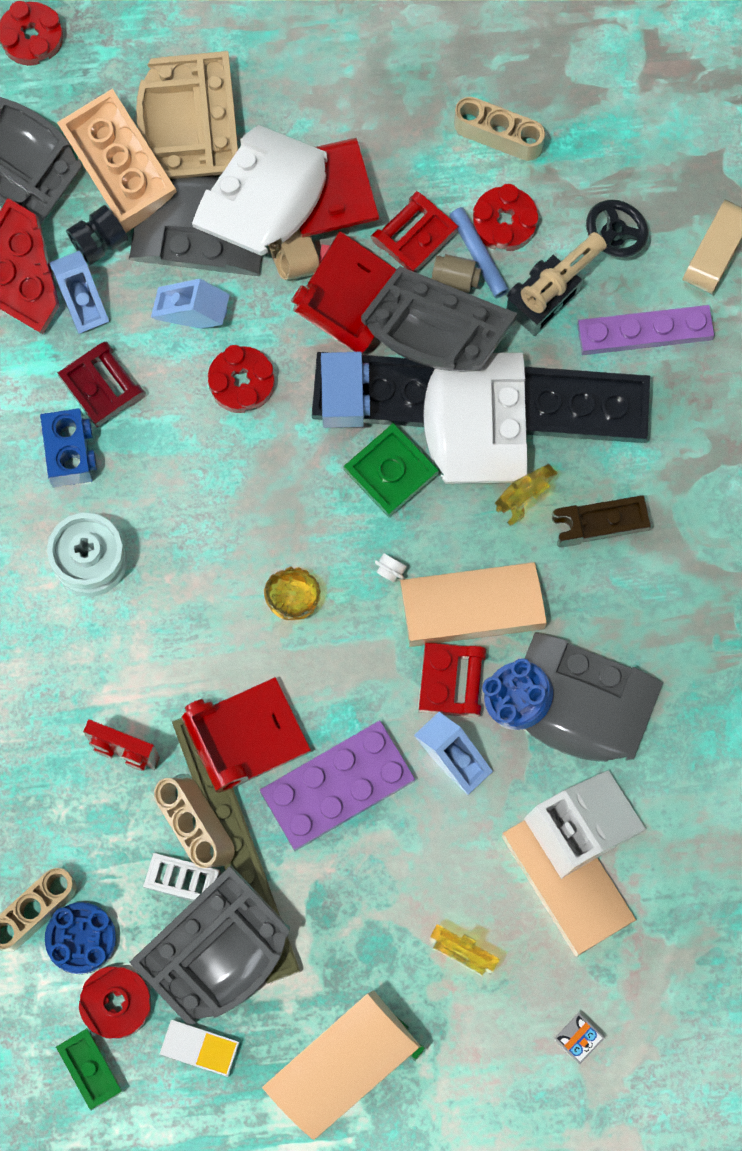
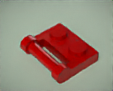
[370,191,459,272]
[418,642,487,718]

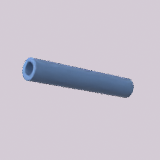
[449,207,509,299]

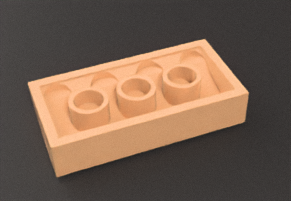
[57,88,177,233]
[400,562,547,647]
[501,820,636,957]
[262,990,421,1140]

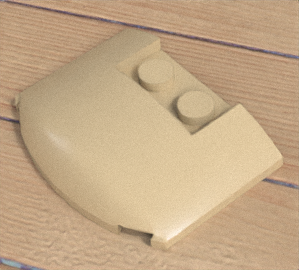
[136,51,238,179]

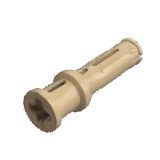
[521,232,607,313]

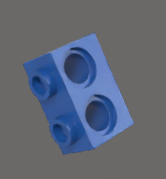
[40,408,97,488]

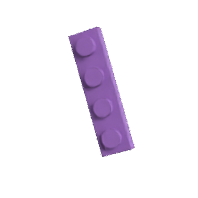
[577,305,714,355]

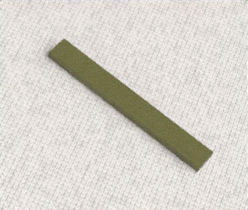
[172,718,301,985]

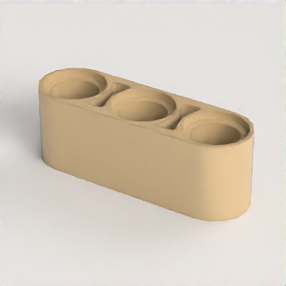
[454,97,545,161]
[683,199,742,294]
[268,228,319,280]
[154,777,234,868]
[0,868,77,952]

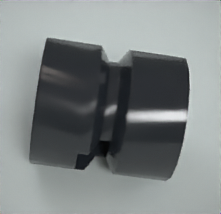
[66,205,128,266]

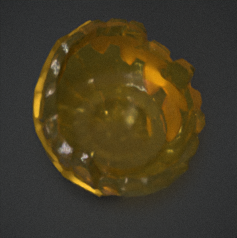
[264,566,321,620]

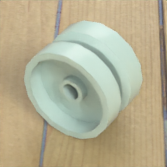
[47,512,127,597]

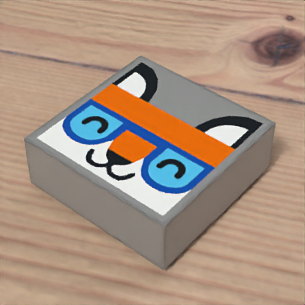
[553,1013,604,1065]

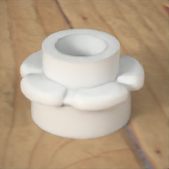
[375,553,407,582]

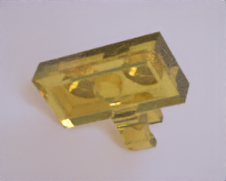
[495,464,558,526]
[429,924,500,976]

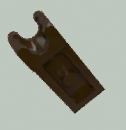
[551,495,651,548]

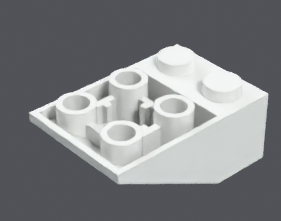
[524,770,646,879]

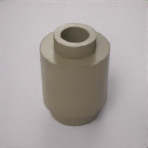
[431,254,481,293]

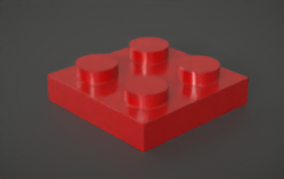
[83,719,160,771]

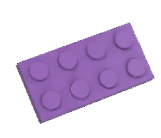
[260,720,415,851]

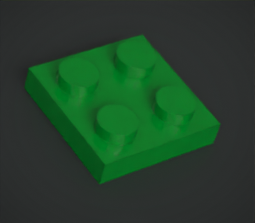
[343,423,439,517]

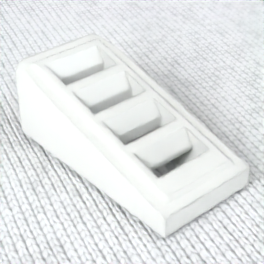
[143,853,221,902]

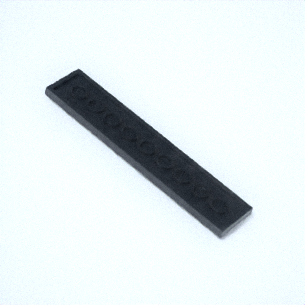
[312,352,650,443]

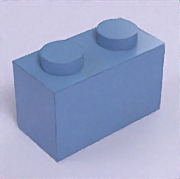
[321,352,370,428]

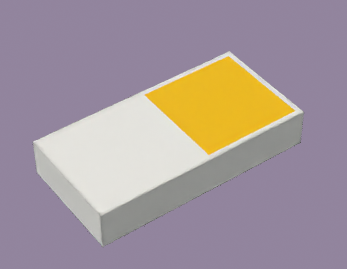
[160,1020,240,1077]

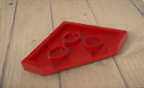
[0,198,60,334]

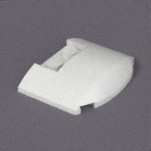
[192,125,327,256]
[424,353,527,484]

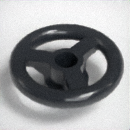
[586,200,649,258]

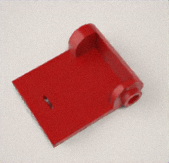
[300,138,379,238]
[291,231,397,353]
[181,677,311,793]

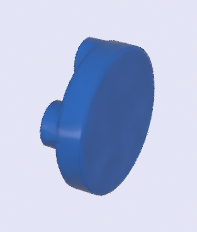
[482,659,553,730]
[45,902,117,975]

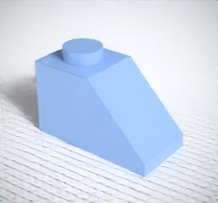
[49,251,109,334]
[151,279,230,329]
[414,712,493,795]

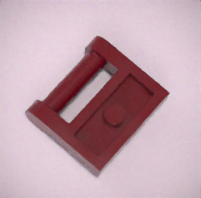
[57,342,146,428]

